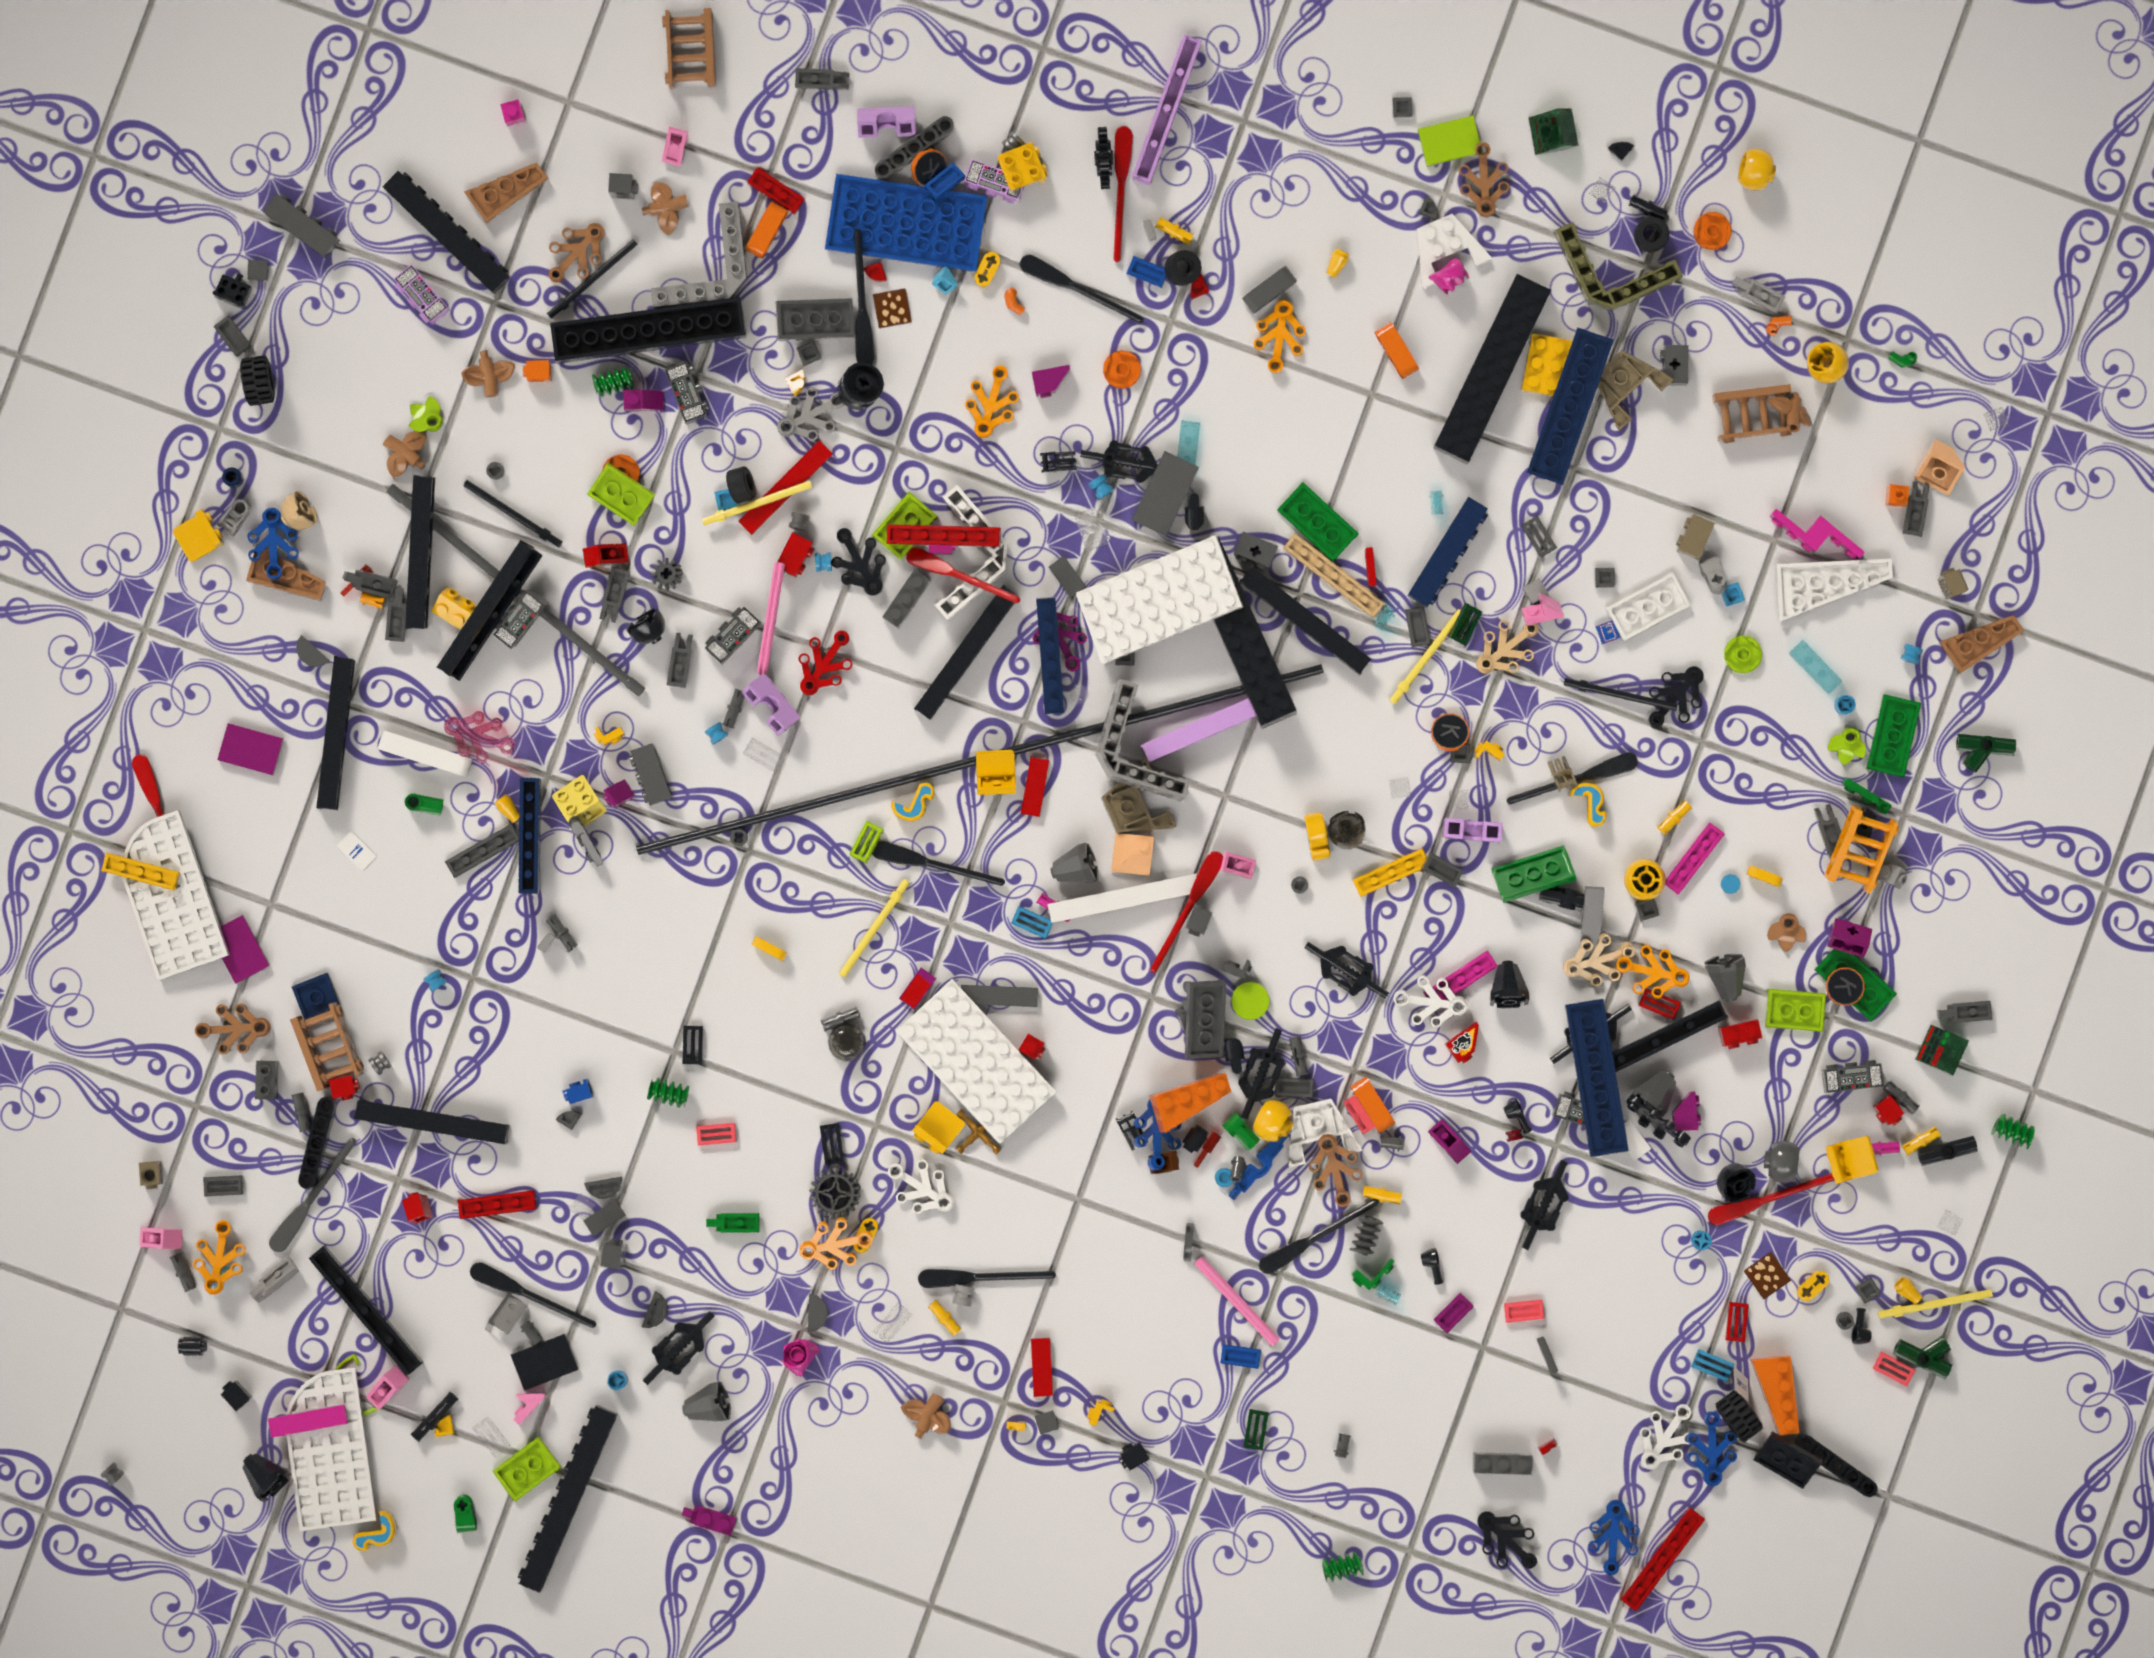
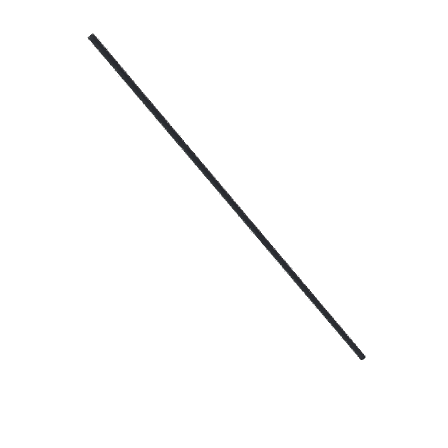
[636,664,1324,855]

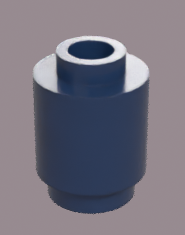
[222,467,244,488]

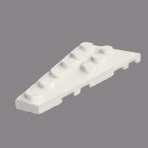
[1776,558,1893,622]

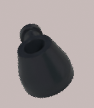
[1503,1098,1532,1134]
[1421,1248,1444,1285]
[1851,1308,1872,1345]

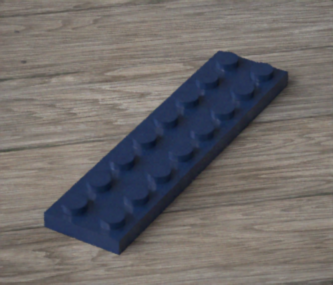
[1526,327,1614,485]
[1565,999,1629,1157]

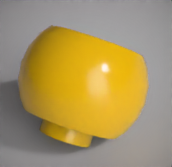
[1738,148,1776,191]
[1807,342,1849,384]
[1624,859,1666,900]
[1253,1100,1294,1142]

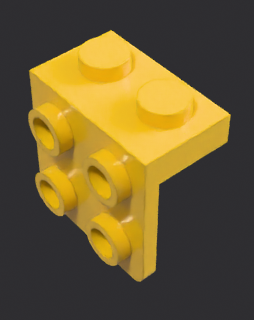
[998,142,1048,191]
[173,509,224,562]
[976,750,1016,795]
[912,1101,965,1154]
[1826,1136,1879,1184]

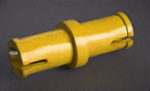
[1155,216,1194,245]
[1657,800,1692,835]
[1902,1126,1941,1156]
[1362,1185,1402,1205]
[928,1299,962,1336]

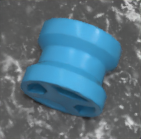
[815,552,832,572]
[1900,644,1923,665]
[705,722,728,745]
[423,969,447,992]
[1691,1231,1712,1250]

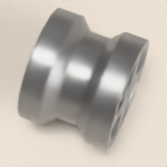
[1002,131,1026,151]
[788,512,810,531]
[368,1051,392,1075]
[100,1462,125,1487]

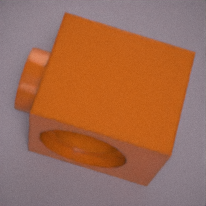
[523,360,551,382]
[1885,484,1910,507]

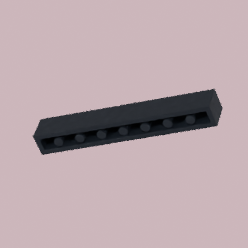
[383,171,510,295]

